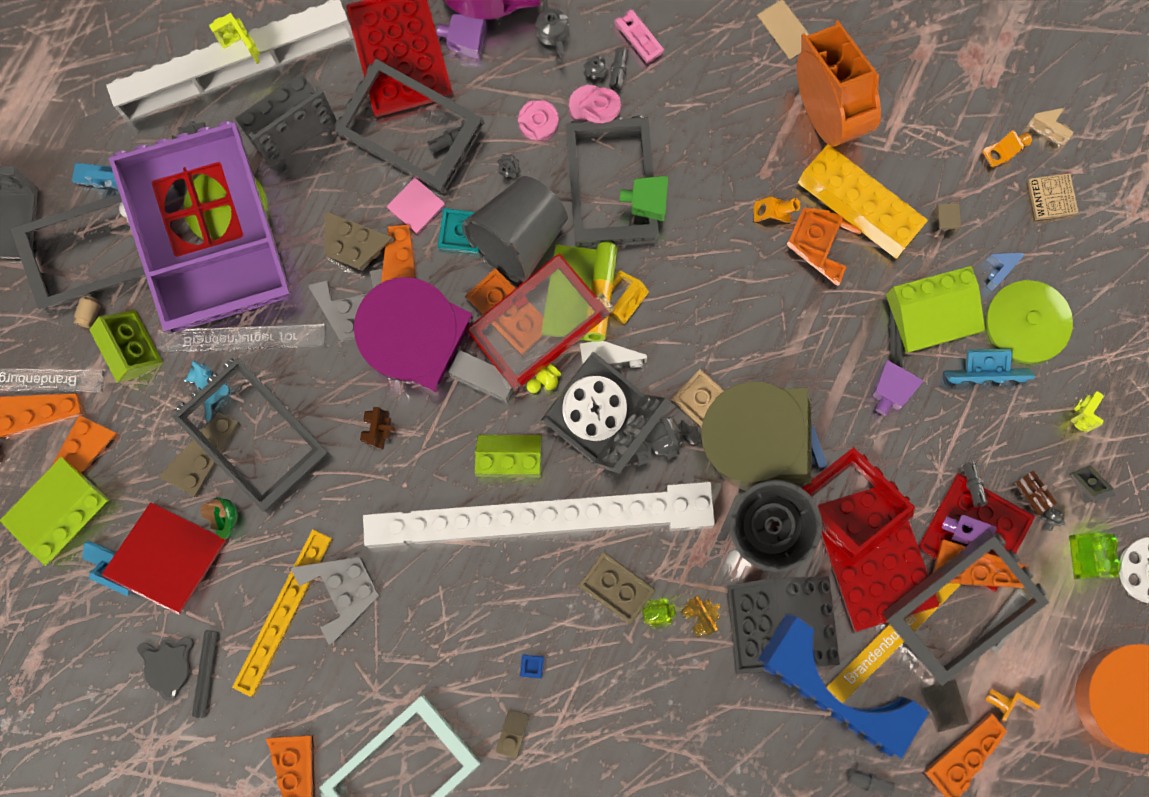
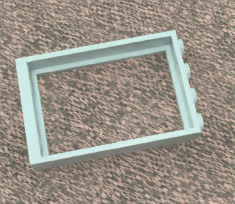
[319,696,481,797]

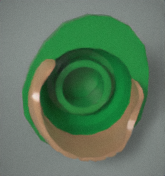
[201,497,238,539]

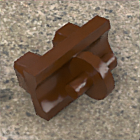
[360,407,396,449]
[1015,470,1057,515]

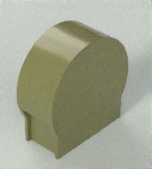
[701,382,812,490]

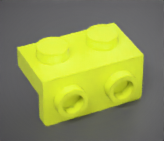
[1070,391,1104,432]

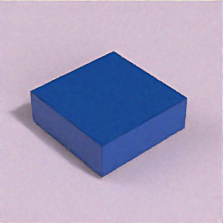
[520,654,544,679]

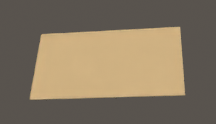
[757,0,809,59]

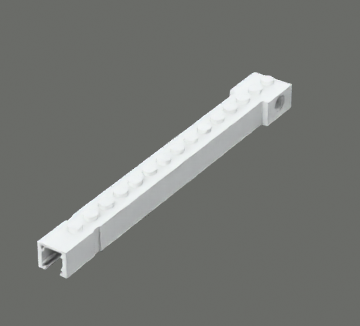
[363,482,715,548]

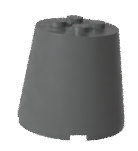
[462,176,568,282]
[730,480,822,572]

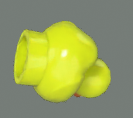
[526,364,562,393]

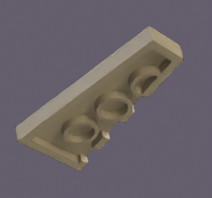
[158,412,240,498]

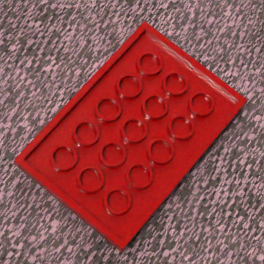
[345,0,454,117]
[818,482,940,633]

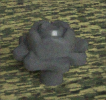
[584,55,608,79]
[498,154,520,177]
[1040,507,1066,531]

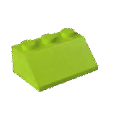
[89,310,163,383]
[475,435,542,478]

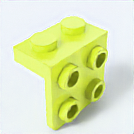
[209,13,261,64]

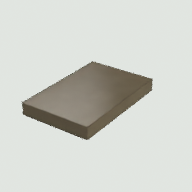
[578,551,656,625]

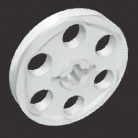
[562,376,627,441]
[1118,537,1149,603]

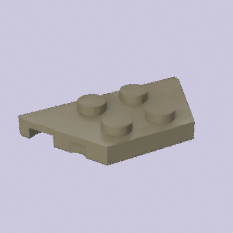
[325,212,395,271]

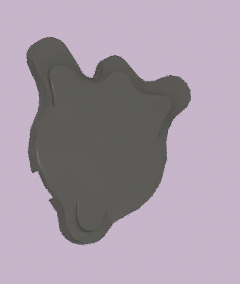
[137,637,193,700]

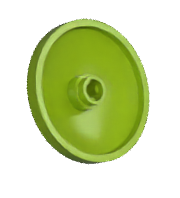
[183,174,267,241]
[985,280,1073,364]

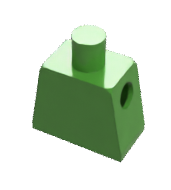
[620,176,668,221]

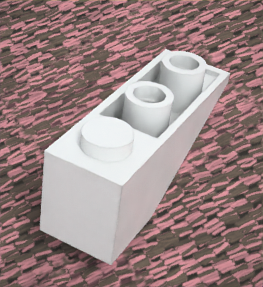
[580,341,647,371]

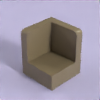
[934,203,961,233]

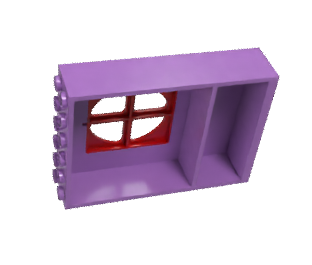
[109,121,292,334]

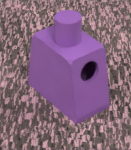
[437,14,486,59]
[872,360,924,416]
[942,515,997,547]

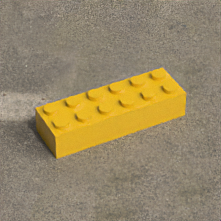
[798,144,928,259]

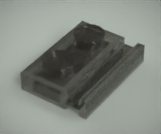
[923,680,969,732]

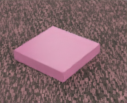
[387,178,445,235]

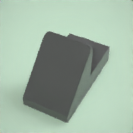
[1071,465,1115,504]

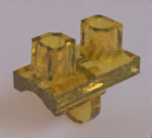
[681,596,721,637]

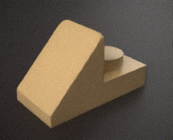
[1028,108,1074,146]

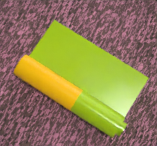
[542,241,618,342]

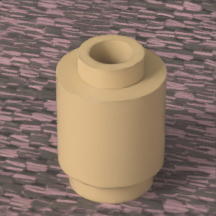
[74,296,101,328]

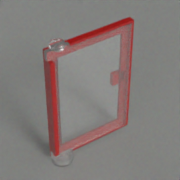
[466,253,615,392]

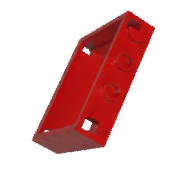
[802,447,915,564]

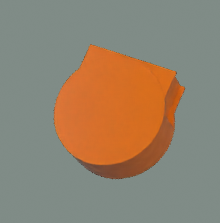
[797,21,881,146]
[1075,644,1149,754]

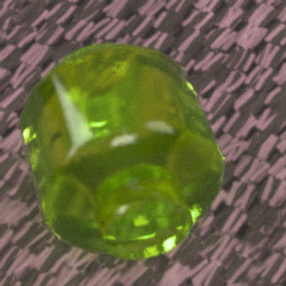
[643,598,676,629]

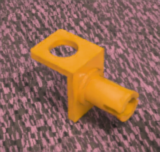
[982,130,1032,167]
[754,196,801,223]
[985,688,1040,722]

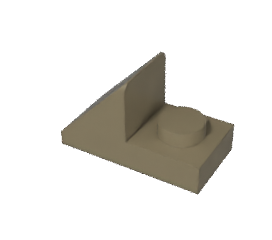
[495,709,530,759]

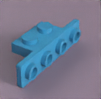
[72,163,118,190]
[944,349,1035,384]
[82,540,132,596]

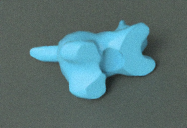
[184,360,229,422]

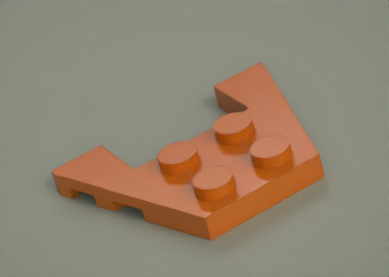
[787,208,862,286]

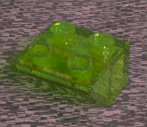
[1069,532,1121,580]

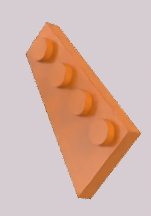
[381,225,416,283]
[0,393,83,439]
[52,415,118,474]
[933,540,1029,588]
[924,713,1007,797]
[266,735,313,797]

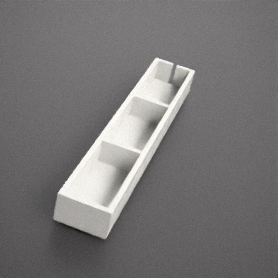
[106,0,354,122]

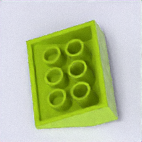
[886,266,985,353]
[0,457,111,566]

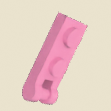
[614,9,664,64]

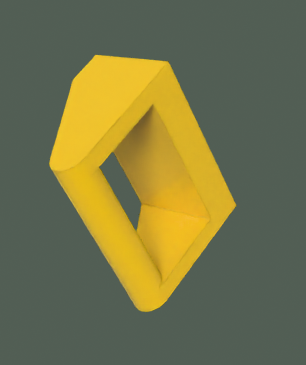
[609,270,649,325]

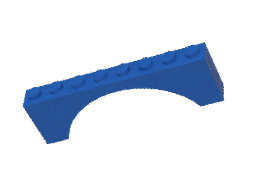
[757,613,930,759]

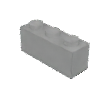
[448,350,515,403]

